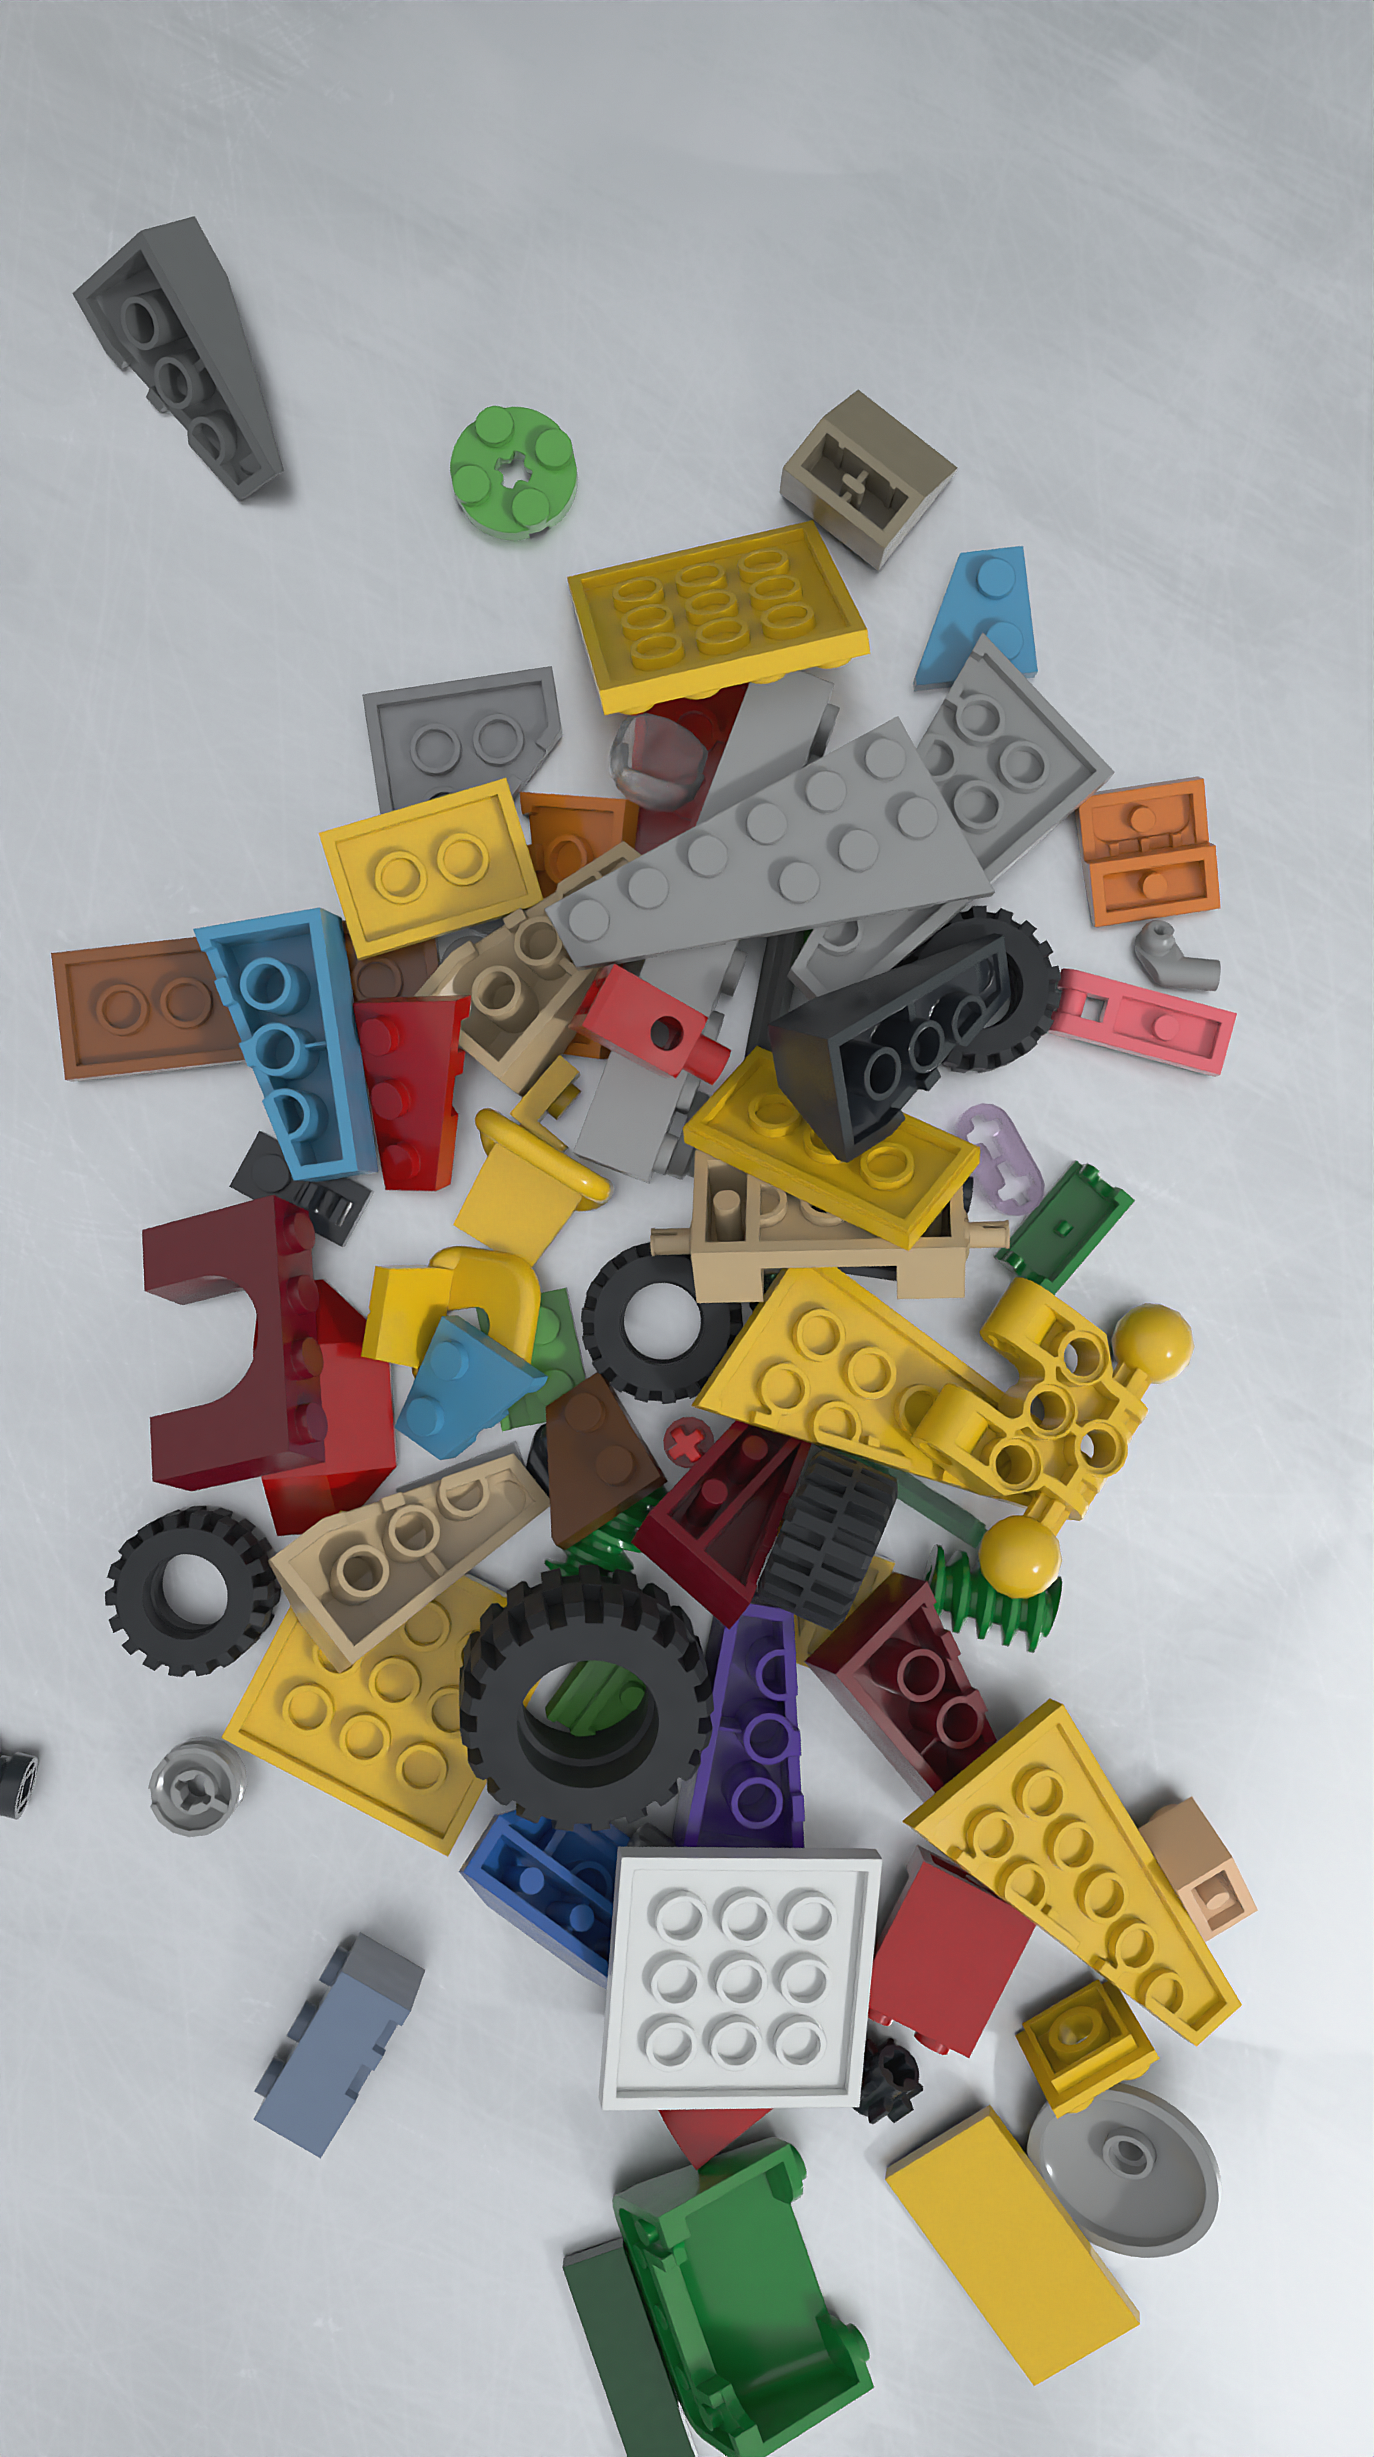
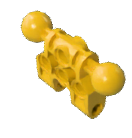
[910,1277,1195,1599]

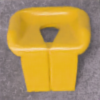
[453,1108,614,1268]
[361,1246,541,1378]

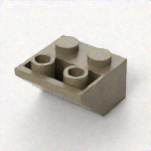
[779,389,958,571]

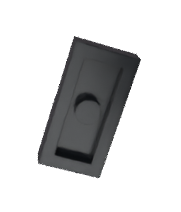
[229,1131,375,1247]

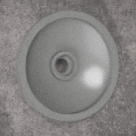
[1027,2083,1222,2258]

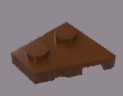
[545,1372,668,1551]

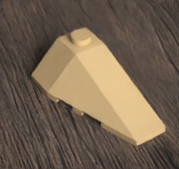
[414,841,642,1098]
[268,1453,550,1673]

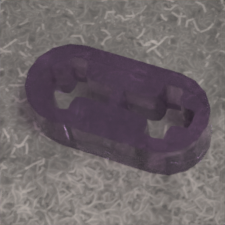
[953,1103,1045,1216]

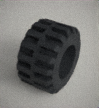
[897,906,1061,1073]
[581,1242,743,1404]
[758,1447,898,1631]
[105,1505,281,1677]

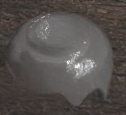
[608,713,708,812]

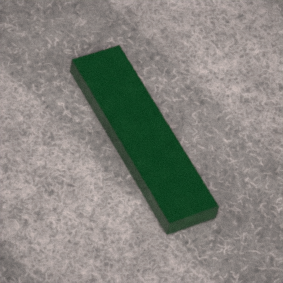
[562,2238,699,2457]

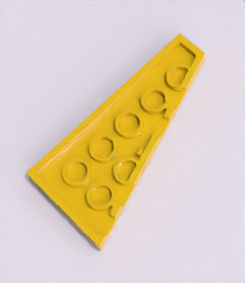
[691,1267,1092,1520]
[902,1698,1242,2047]

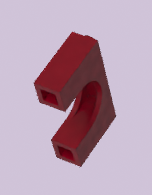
[142,1195,328,1492]

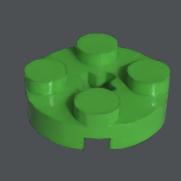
[450,406,578,541]

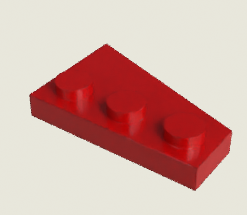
[353,995,471,1191]

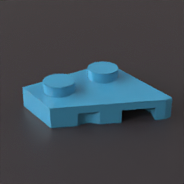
[913,546,1038,691]
[395,1315,548,1460]

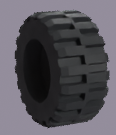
[459,1565,714,1831]

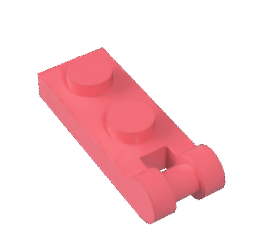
[1048,968,1237,1077]

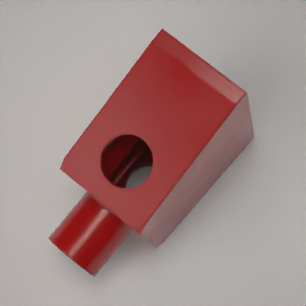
[568,964,731,1085]

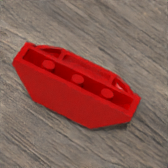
[253,1279,398,1536]

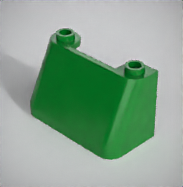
[612,2137,874,2457]

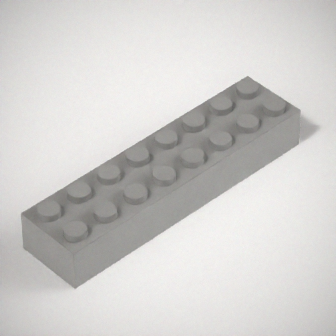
[573,670,840,1184]

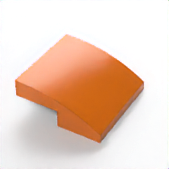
[1075,776,1221,927]

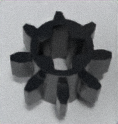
[852,2038,923,2124]

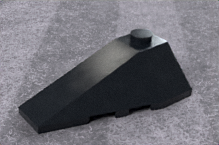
[768,933,1011,1163]

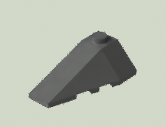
[72,216,284,501]

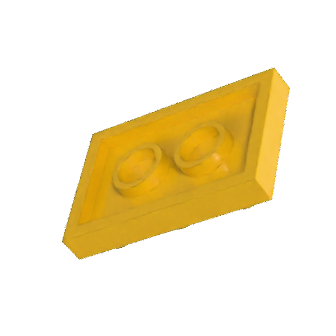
[319,778,544,960]

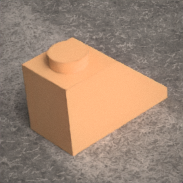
[1138,1796,1258,1942]

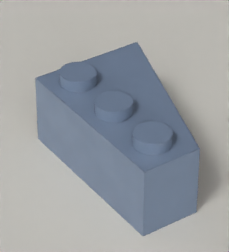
[253,1932,425,2159]

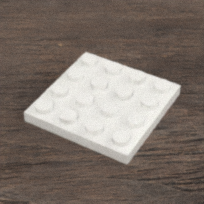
[598,1847,882,2110]

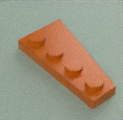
[519,792,640,1059]

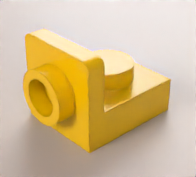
[509,1055,582,1153]

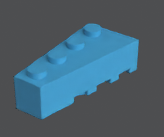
[193,907,378,1182]

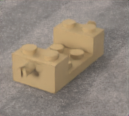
[650,1150,1010,1303]

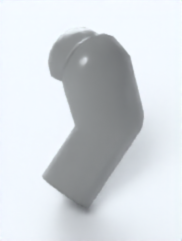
[1135,920,1221,991]

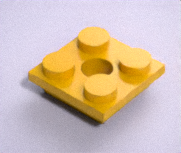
[1015,1979,1160,2119]

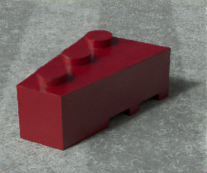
[631,1420,812,1630]

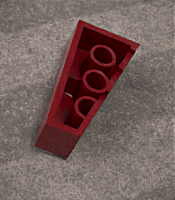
[804,1571,999,1803]

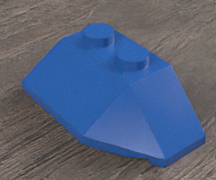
[459,1809,630,1990]

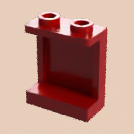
[868,1845,1036,2058]

